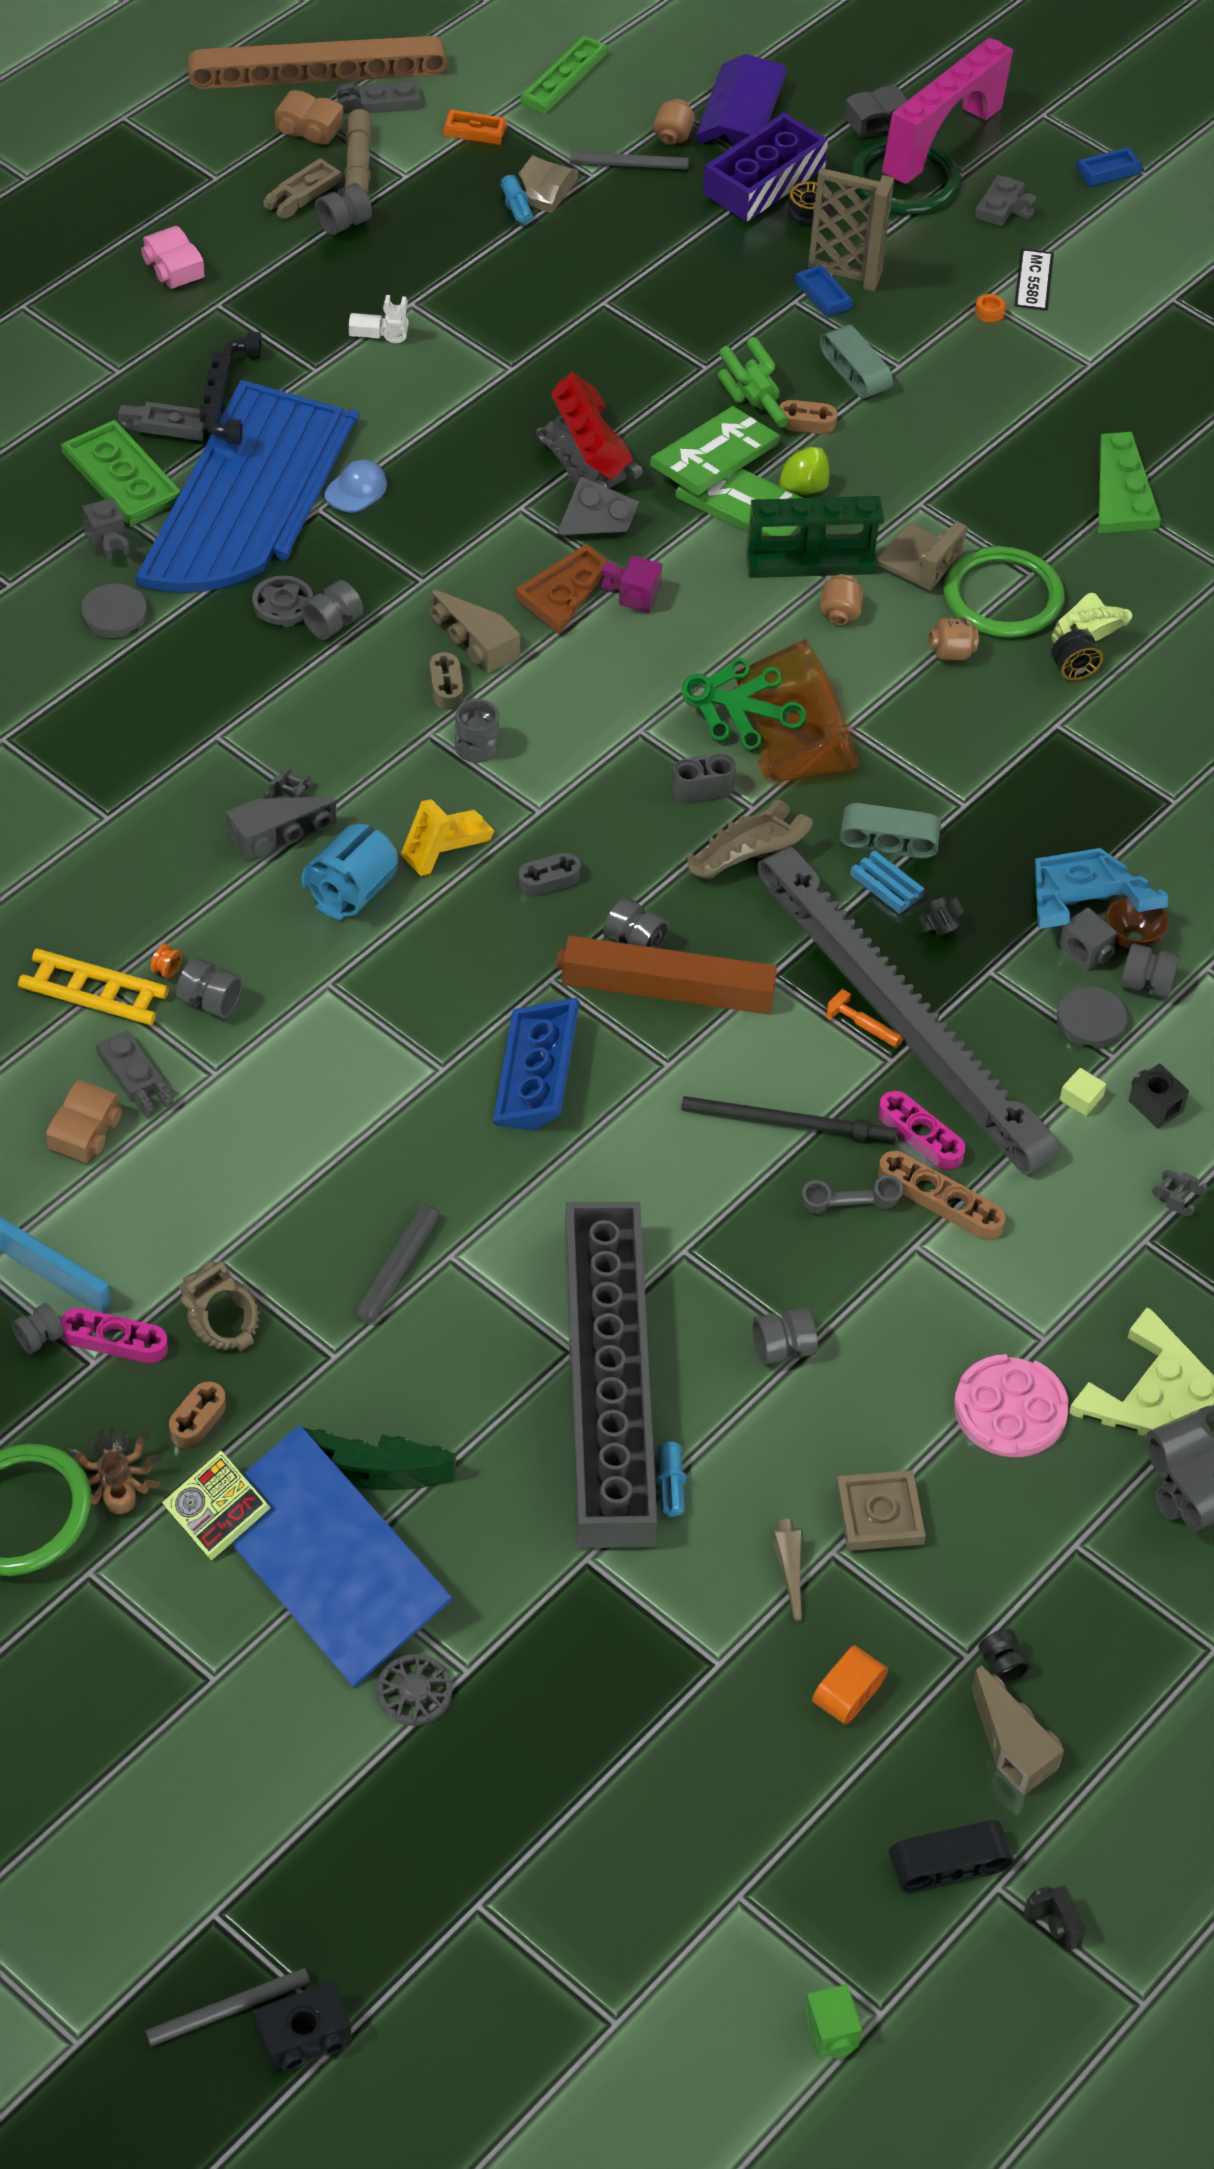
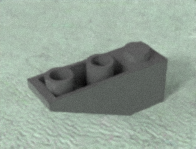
[226,796,337,861]

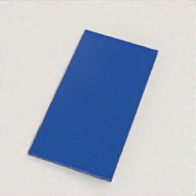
[231,1424,453,1688]

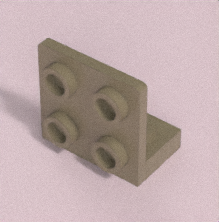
[877,521,967,591]

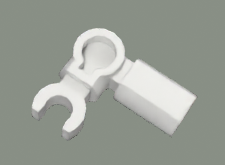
[349,295,409,344]

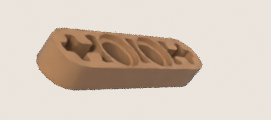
[878,1151,1006,1240]

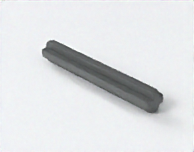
[356,1204,438,1324]

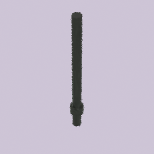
[681,1096,897,1142]

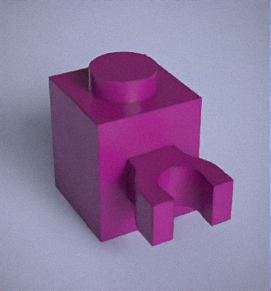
[601,556,663,613]

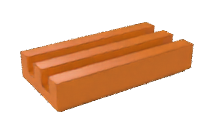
[443,109,507,145]

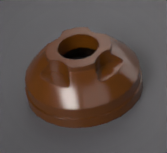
[1105,897,1169,949]

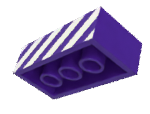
[703,112,828,222]

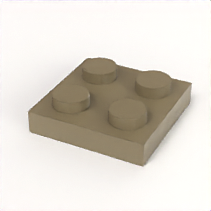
[836,1470,926,1551]

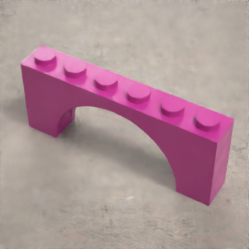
[882,38,1013,184]

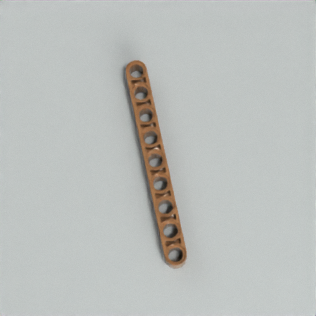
[187,36,447,89]

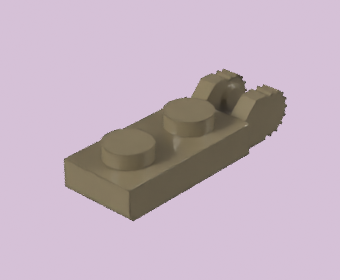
[263,158,342,219]

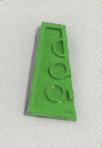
[1097,432,1161,534]

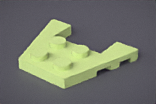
[1069,1308,1214,1435]

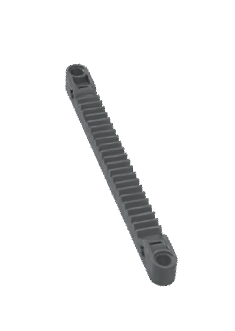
[757,847,1060,1175]

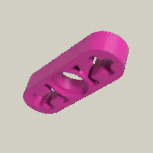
[878,1091,965,1170]
[60,1308,168,1364]

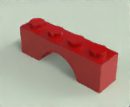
[551,371,633,481]

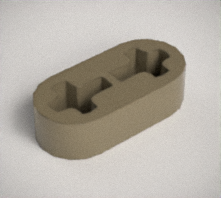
[430,652,463,710]

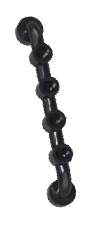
[199,332,262,445]

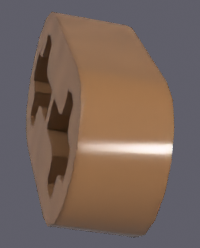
[779,400,838,434]
[169,1382,226,1448]

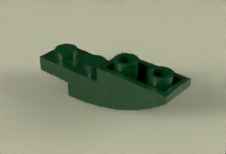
[303,1427,456,1490]

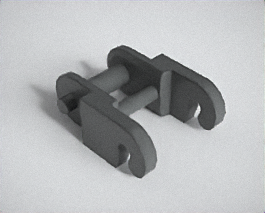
[264,768,311,799]
[1152,1170,1207,1216]

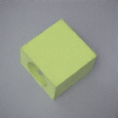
[1059,1068,1107,1116]

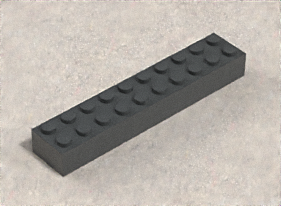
[565,1202,657,1548]

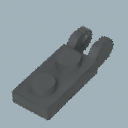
[335,81,420,114]
[96,1030,174,1117]

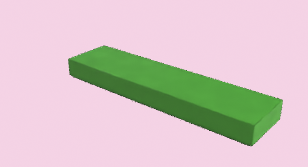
[521,35,608,114]

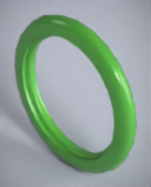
[943,546,1065,638]
[0,1443,91,1577]

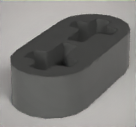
[518,852,581,896]

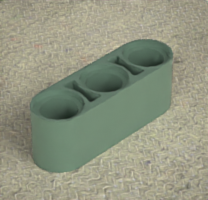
[820,325,893,399]
[840,803,941,859]

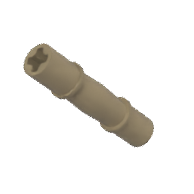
[344,109,372,196]

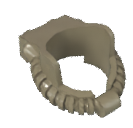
[179,1260,260,1352]

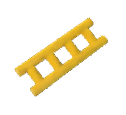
[18,948,169,1026]

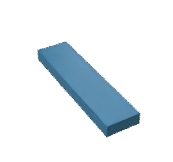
[0,1217,111,1313]

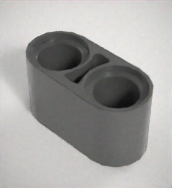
[671,753,736,803]

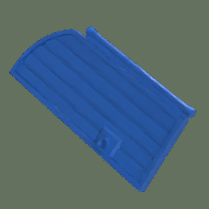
[136,380,360,592]

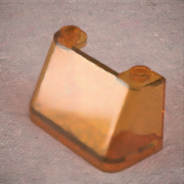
[734,639,860,782]

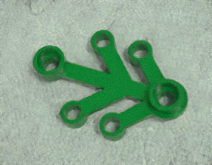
[681,658,807,752]

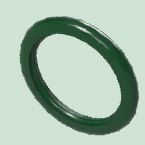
[850,139,961,215]

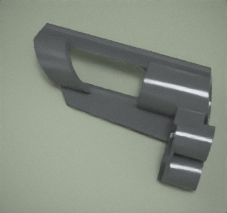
[1143,1405,1214,1531]

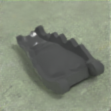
[536,415,642,488]

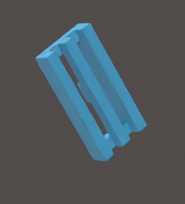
[850,850,924,914]

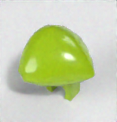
[779,447,830,496]

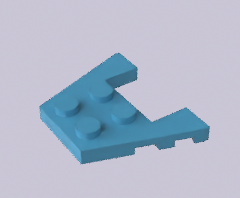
[1035,848,1168,929]

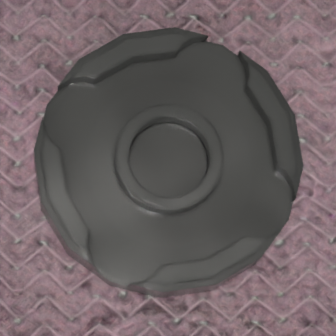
[81,583,147,638]
[1056,987,1128,1049]

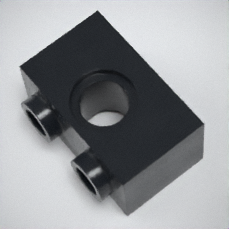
[253,1980,352,2073]

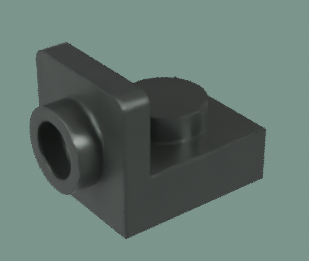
[1023,1885,1086,1951]

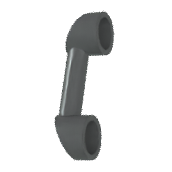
[801,1175,903,1214]

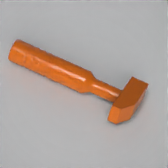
[826,989,903,1048]

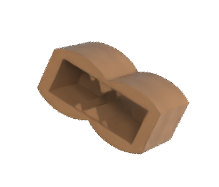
[275,90,344,144]
[46,1080,122,1163]

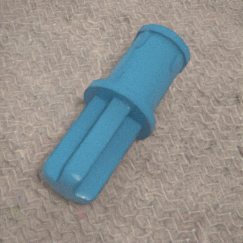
[500,175,533,226]
[656,1442,687,1518]

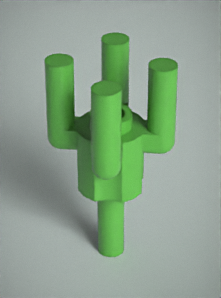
[717,337,789,428]

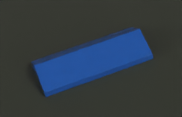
[493,998,580,1131]

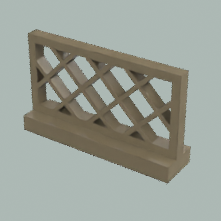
[808,168,894,291]

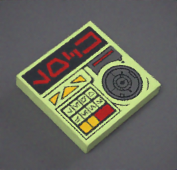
[162,1451,271,1560]

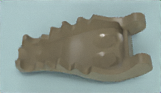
[687,800,813,880]

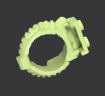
[1051,593,1132,643]

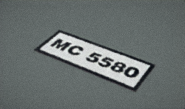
[1014,248,1054,310]

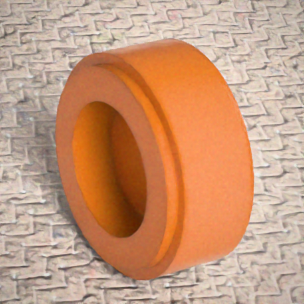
[975,294,1006,323]

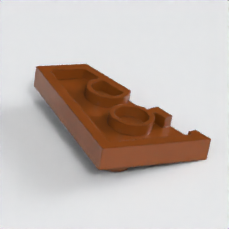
[515,544,609,634]

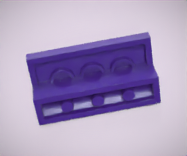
[695,54,788,146]

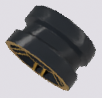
[788,182,831,227]
[1051,629,1103,680]

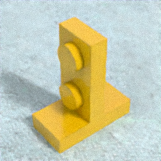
[400,799,495,876]

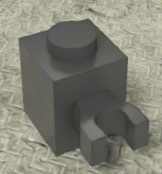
[82,498,130,560]

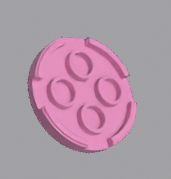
[954,1354,1069,1457]

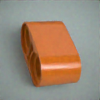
[812,1645,888,1725]

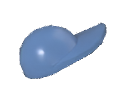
[324,459,387,513]

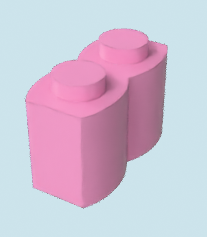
[141,226,205,289]

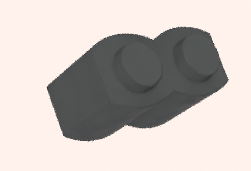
[844,86,908,138]

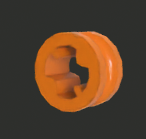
[150,944,183,979]

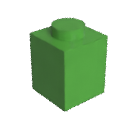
[803,1984,862,2058]

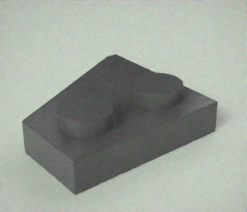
[556,476,639,537]

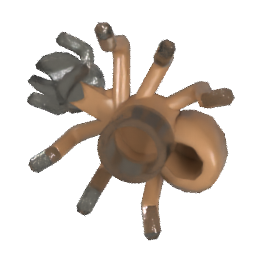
[68,1427,161,1515]

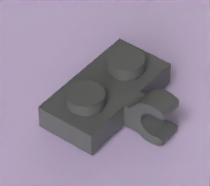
[975,175,1036,226]

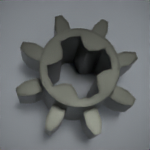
[918,893,964,936]

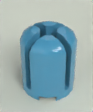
[301,823,398,920]

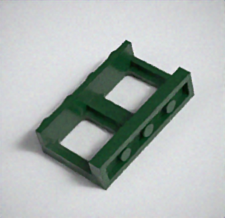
[746,496,884,578]

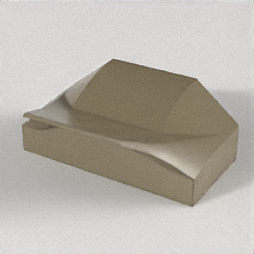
[519,155,579,213]

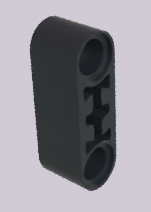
[888,1820,1014,1893]

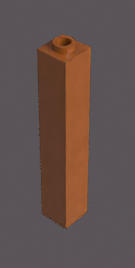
[556,935,777,1015]

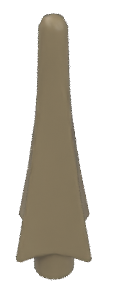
[772,1519,802,1622]

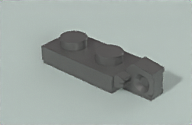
[118,401,206,441]

